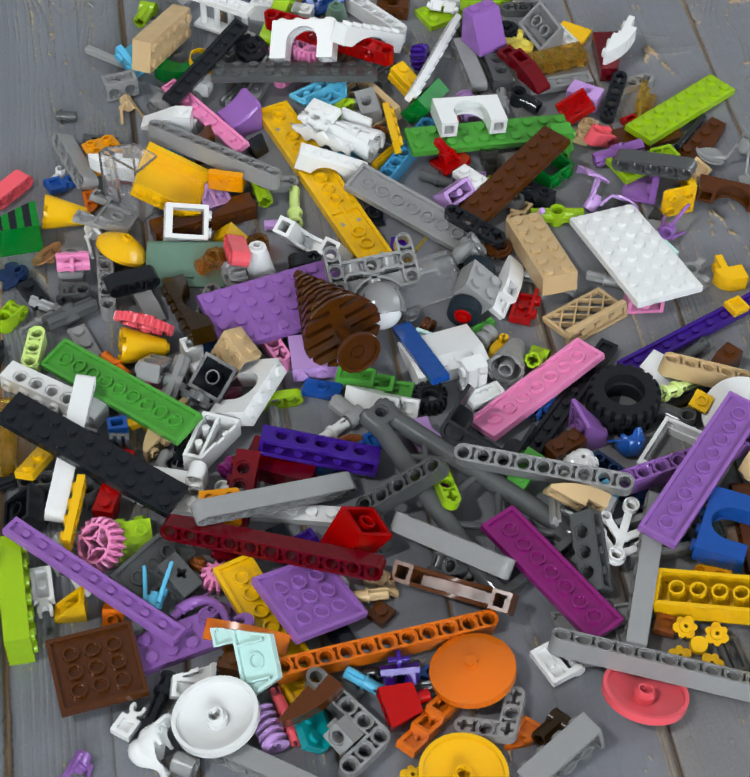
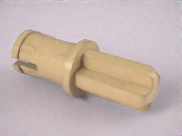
[352,587,389,604]

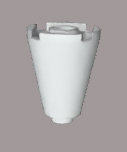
[245,241,276,281]

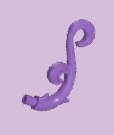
[169,593,255,626]

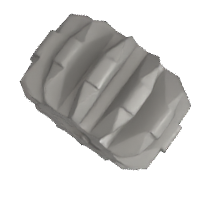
[220,260,248,287]

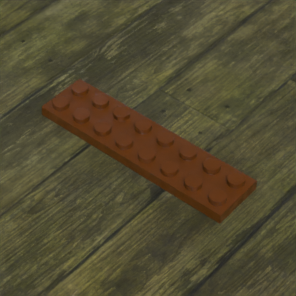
[453,125,571,229]

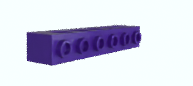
[258,424,381,477]

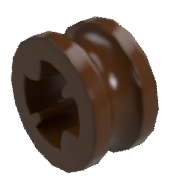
[419,316,437,333]

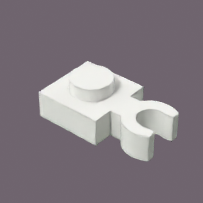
[110,702,147,743]

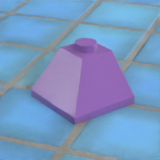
[568,398,608,451]

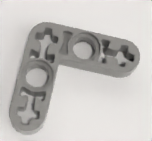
[454,686,526,745]

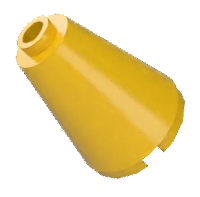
[42,194,90,230]
[118,327,170,364]

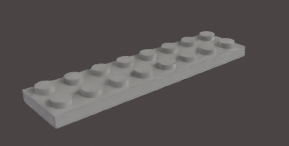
[344,163,481,251]

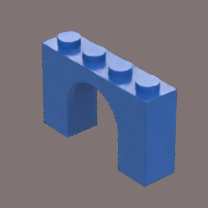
[689,486,750,573]

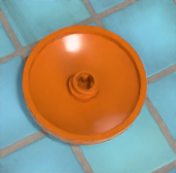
[429,633,517,709]

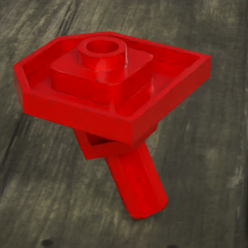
[429,137,471,176]

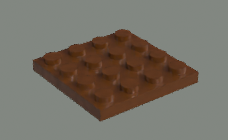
[45,620,150,718]

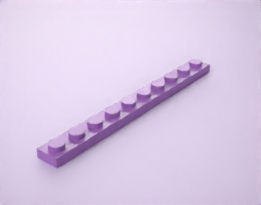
[2,516,186,647]

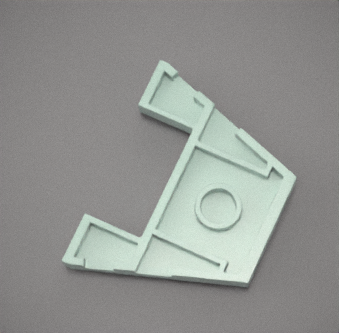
[210,627,283,696]

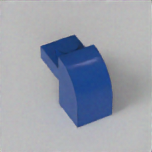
[106,415,129,446]

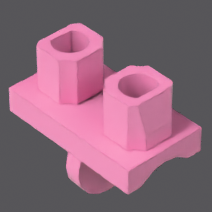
[55,250,91,273]

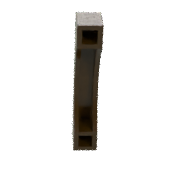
[160,274,216,346]

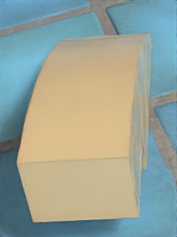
[542,483,612,512]

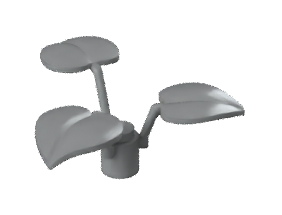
[696,133,750,185]

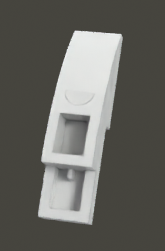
[601,15,637,65]
[489,255,524,320]
[344,384,421,419]

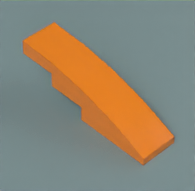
[395,696,459,758]

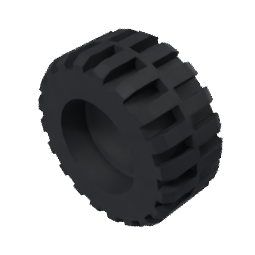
[585,364,661,437]

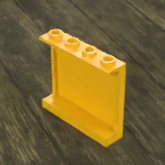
[129,142,208,218]

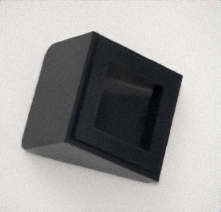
[248,133,268,159]

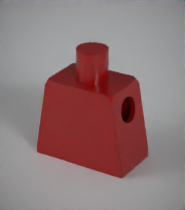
[376,682,432,732]

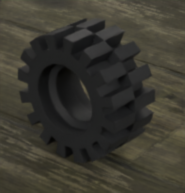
[413,380,448,416]

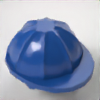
[607,427,647,457]

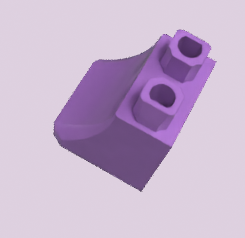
[217,87,262,137]

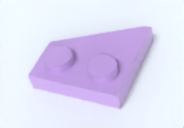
[201,183,231,215]

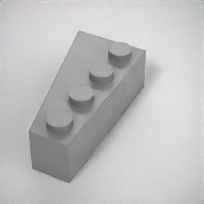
[516,712,605,777]

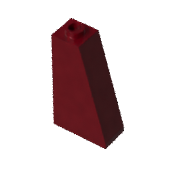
[591,31,621,82]
[242,435,318,485]

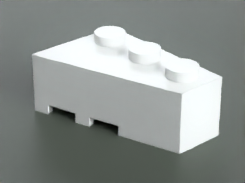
[182,411,241,470]

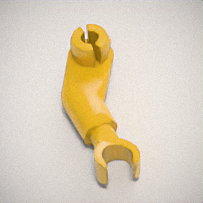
[488,333,509,359]

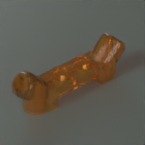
[194,233,270,276]

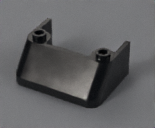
[440,384,538,465]

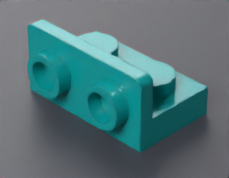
[294,709,331,754]

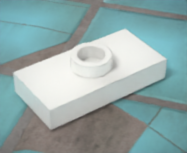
[467,380,505,411]

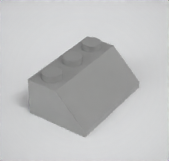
[518,0,564,59]

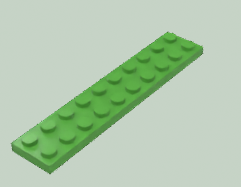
[403,114,567,157]
[39,338,203,446]

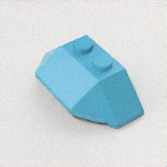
[289,82,347,109]

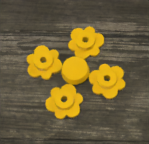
[668,616,729,666]

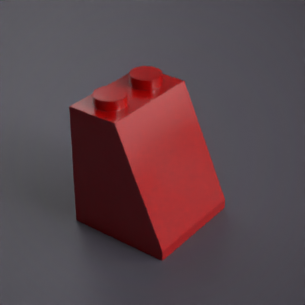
[320,506,393,553]

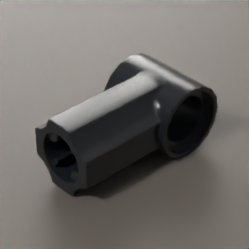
[510,86,543,114]

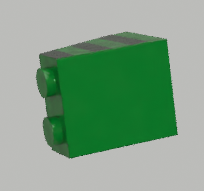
[0,201,43,257]

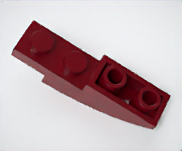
[497,45,551,95]

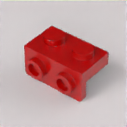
[555,88,596,125]
[508,288,542,327]

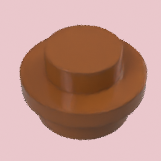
[188,556,208,573]

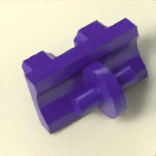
[379,650,420,686]

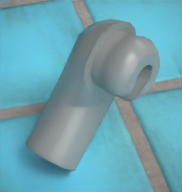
[155,448,174,468]

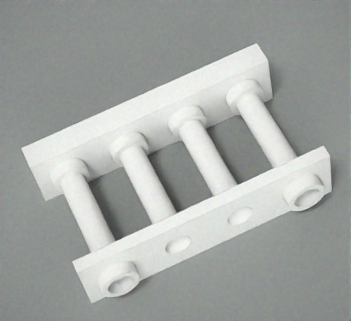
[192,0,256,37]

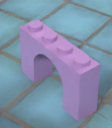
[288,334,338,382]

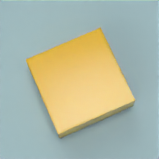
[723,295,750,318]

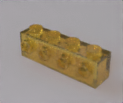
[527,41,587,75]

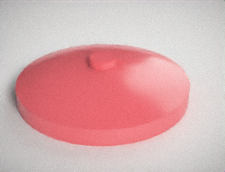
[601,669,690,726]

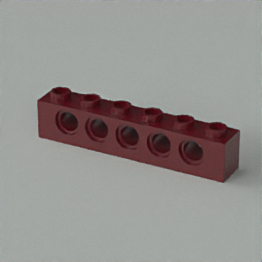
[211,448,262,563]

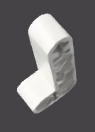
[154,460,209,496]

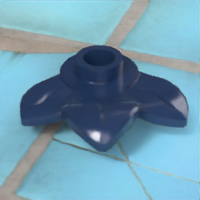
[0,262,29,291]

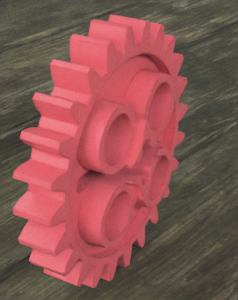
[113,310,175,336]

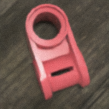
[584,124,618,148]

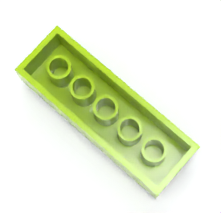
[0,536,39,666]

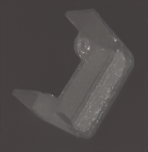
[98,143,160,223]

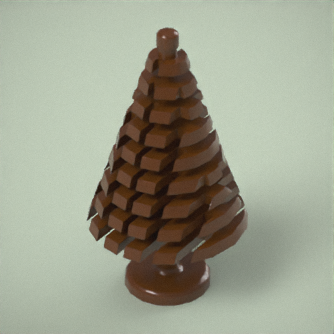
[293,270,381,373]

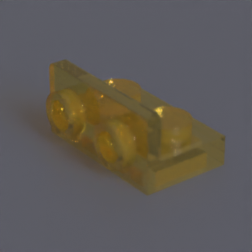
[634,79,656,116]

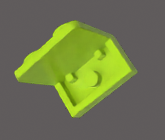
[115,515,153,564]

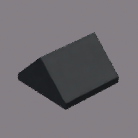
[187,351,239,404]

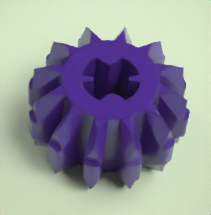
[410,43,431,71]

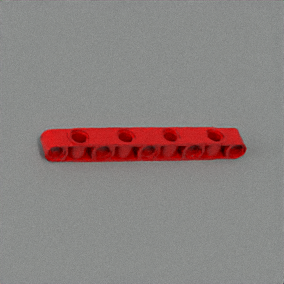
[264,9,394,66]

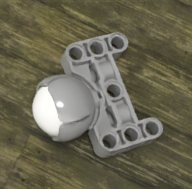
[322,232,420,330]

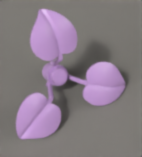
[576,165,639,213]

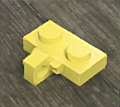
[503,29,535,56]

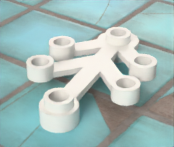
[601,497,640,566]

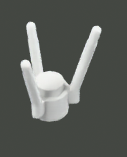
[84,225,103,259]

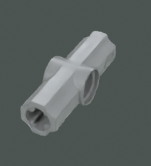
[162,353,191,400]

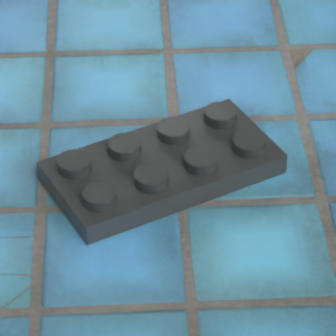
[109,532,197,599]

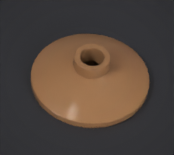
[31,241,63,266]

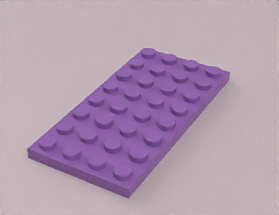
[196,260,339,346]

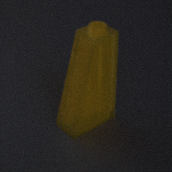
[0,397,19,478]

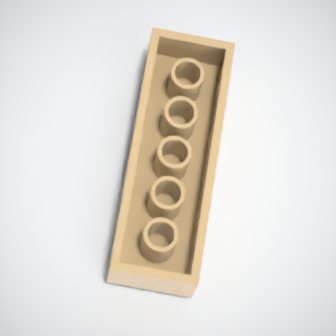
[132,4,192,74]
[505,212,578,296]

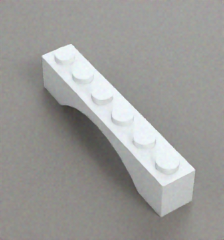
[330,20,406,54]

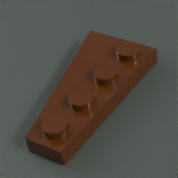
[677,117,726,163]

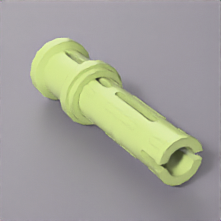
[287,186,303,227]
[659,381,701,402]

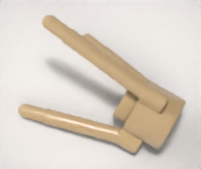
[118,94,145,125]

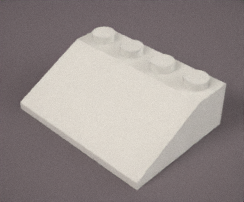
[397,324,489,388]

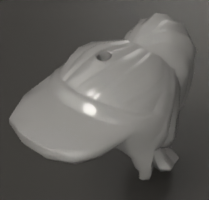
[450,232,487,265]

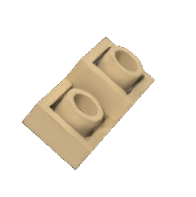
[573,117,599,147]

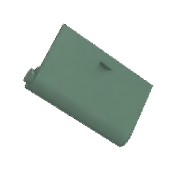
[146,241,227,288]

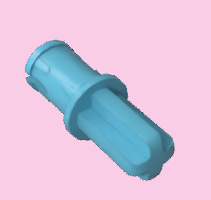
[343,666,385,696]

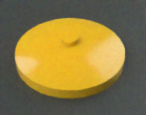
[418,732,509,777]

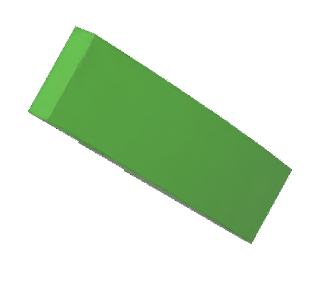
[335,366,415,398]

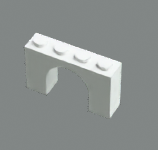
[269,17,338,63]
[430,94,508,137]
[272,215,354,261]
[209,358,287,426]

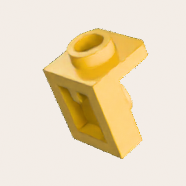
[687,388,714,414]

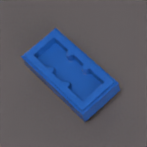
[301,378,343,401]

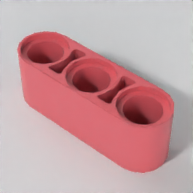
[0,169,33,210]
[223,234,251,268]

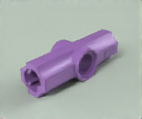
[592,138,645,168]

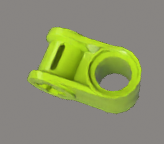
[0,299,29,334]

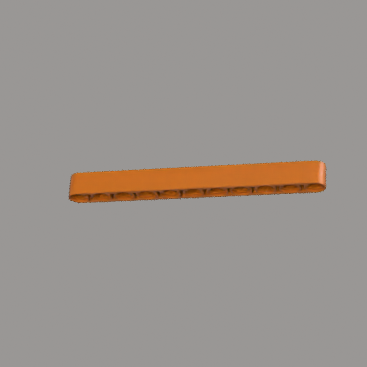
[276,609,499,684]

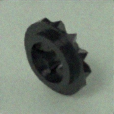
[502,20,519,38]

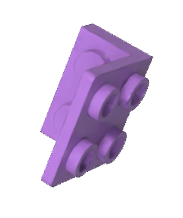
[621,176,661,205]

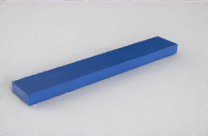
[392,321,450,385]

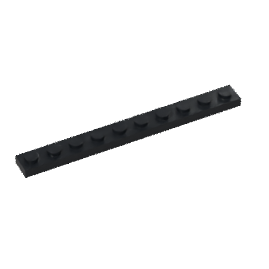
[525,338,618,455]

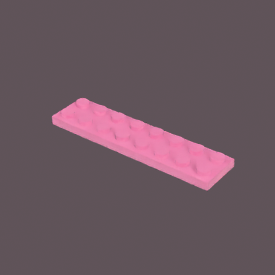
[471,338,605,442]

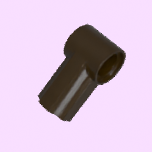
[531,707,571,747]

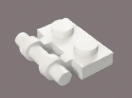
[298,98,342,131]

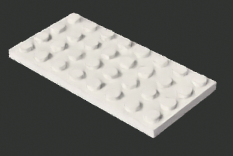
[569,204,703,308]

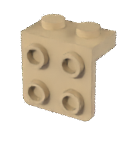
[211,326,262,381]

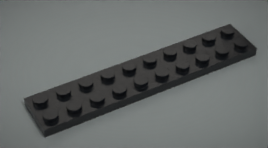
[0,392,189,518]

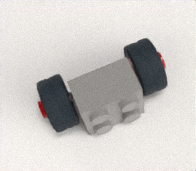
[447,255,502,327]

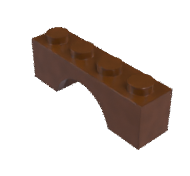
[695,174,750,212]

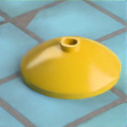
[96,231,146,267]

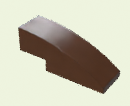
[278,674,344,728]

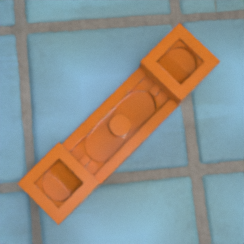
[202,618,291,656]

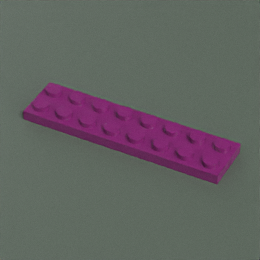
[481,505,624,637]

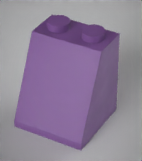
[461,0,507,57]

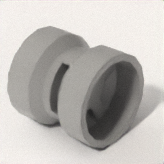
[475,324,499,349]

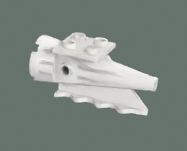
[292,107,386,163]

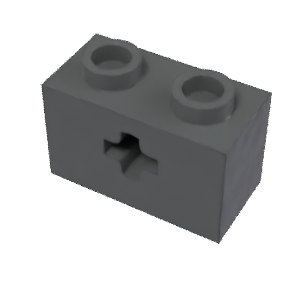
[153,551,203,603]

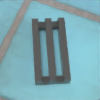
[109,433,133,450]
[716,634,750,672]

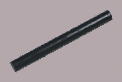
[674,114,707,150]

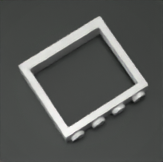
[636,415,735,507]

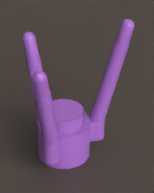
[657,203,690,241]
[61,750,94,777]

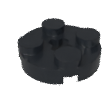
[234,34,267,63]

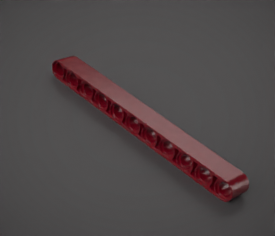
[160,514,386,581]

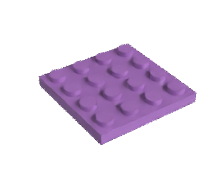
[251,565,368,645]

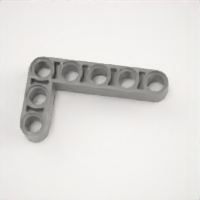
[304,667,390,777]

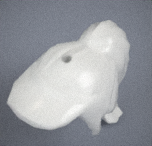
[128,713,174,777]

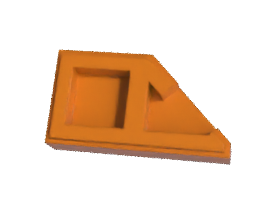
[82,190,102,214]
[504,715,541,751]

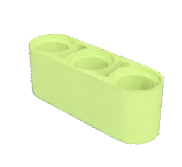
[21,326,47,373]

